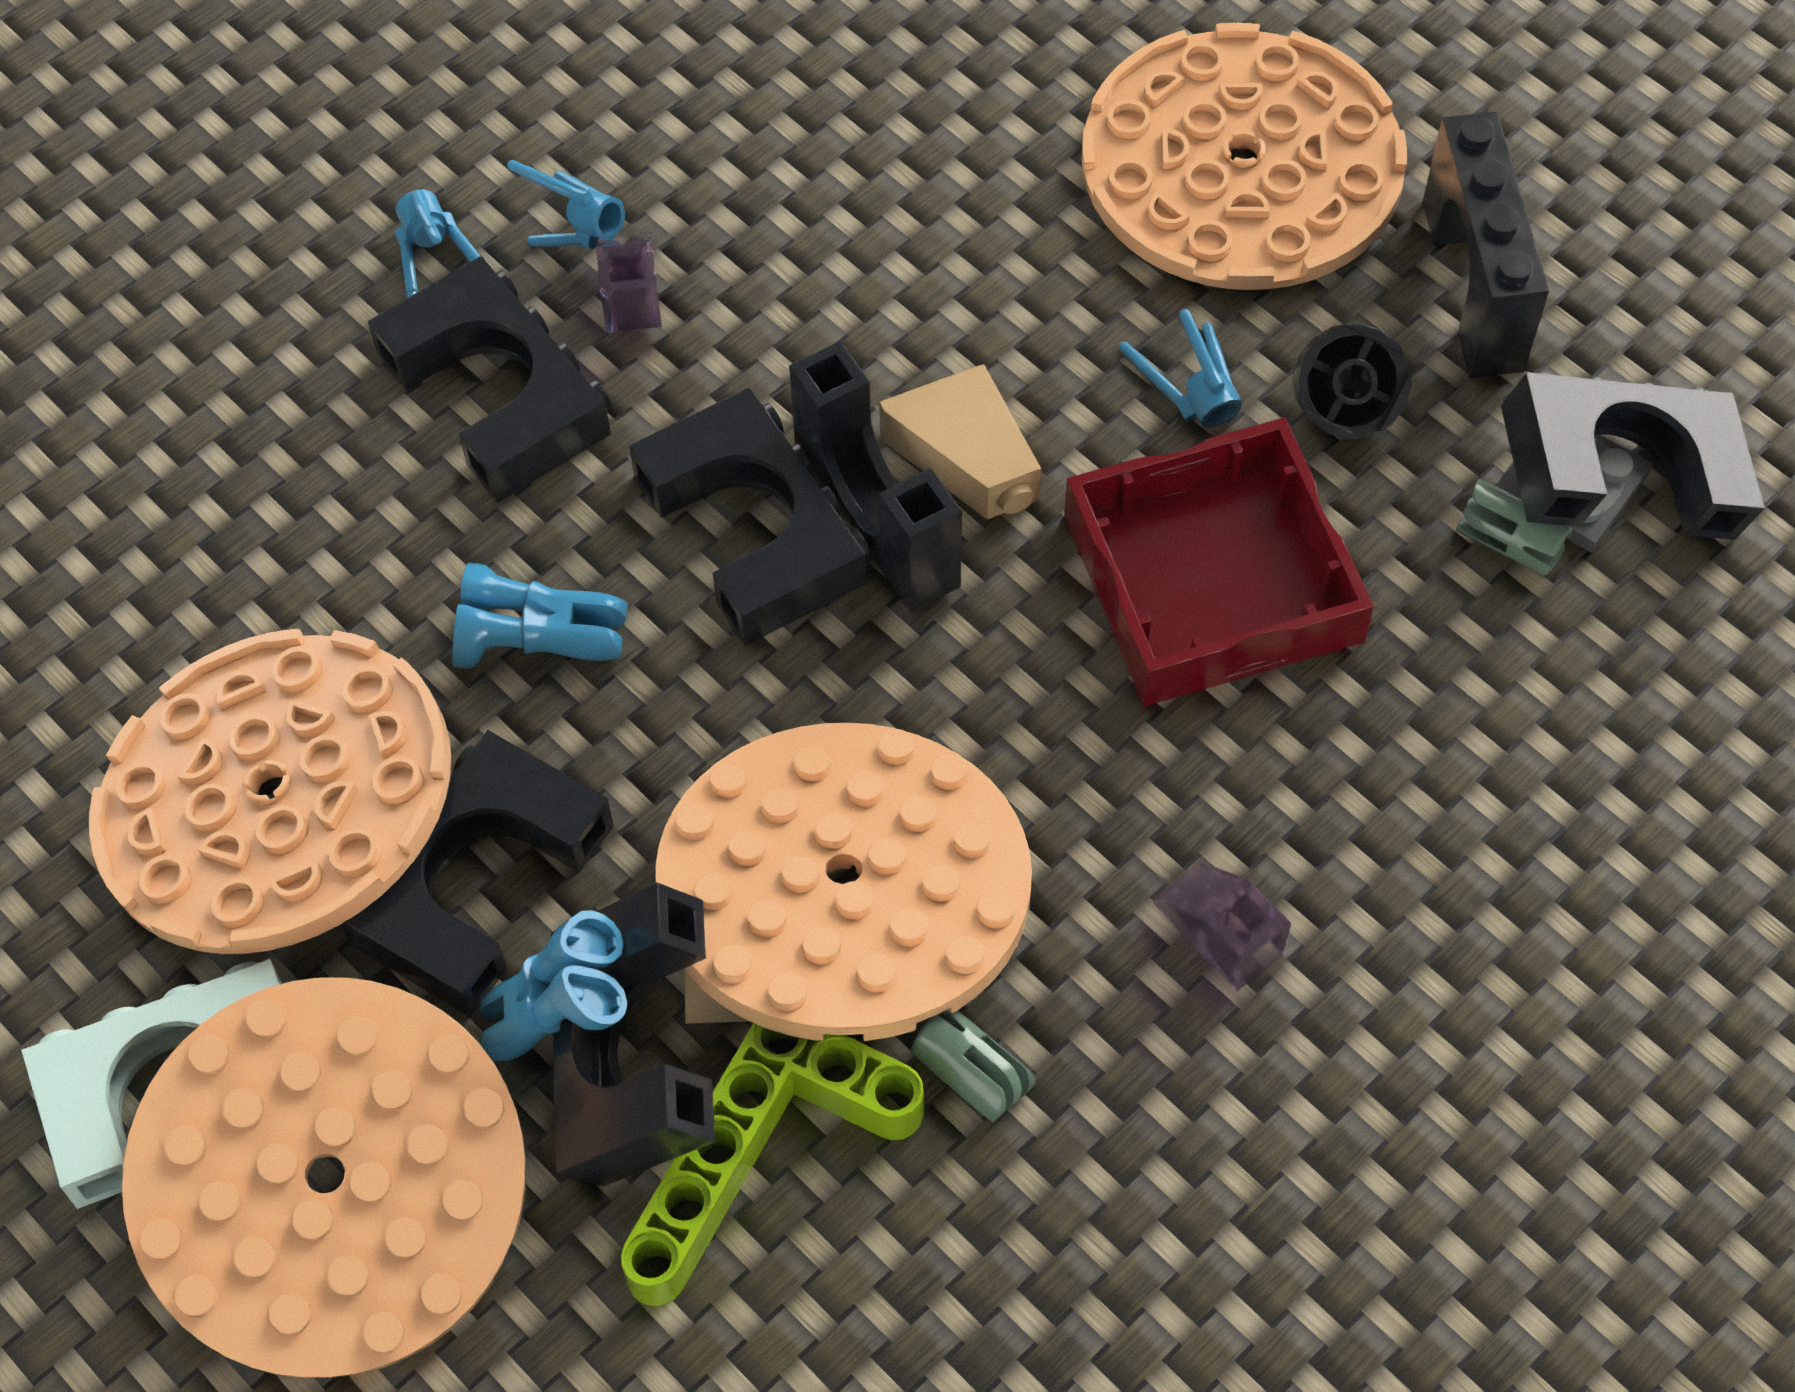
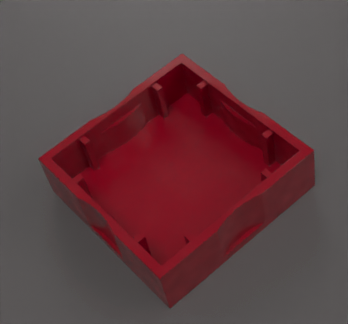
[1064,417,1374,707]

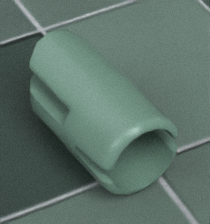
[1455,479,1573,576]
[911,1009,1036,1122]

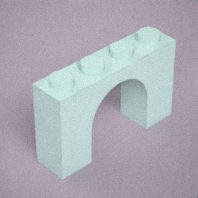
[21,959,283,1209]

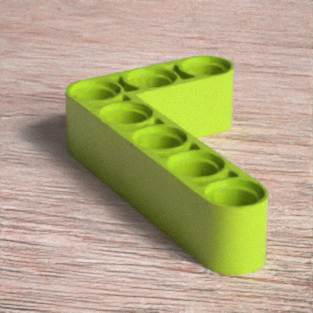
[621,1023,924,1306]

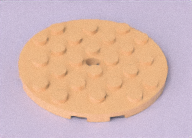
[1081,23,1407,290]
[89,629,451,954]
[656,723,1032,1041]
[122,978,526,1379]

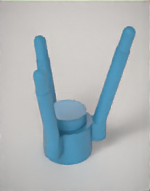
[507,160,625,249]
[395,189,480,298]
[1119,309,1242,428]

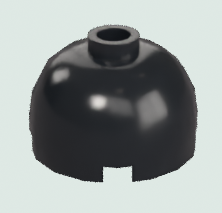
[1292,323,1412,440]

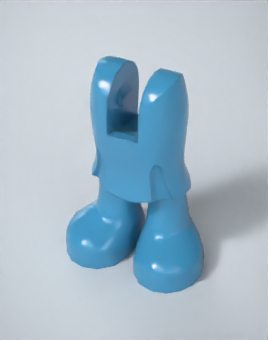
[452,562,628,669]
[480,910,627,1062]

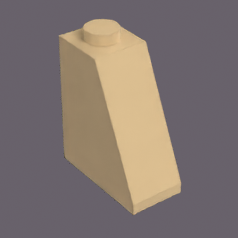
[879,364,1041,519]

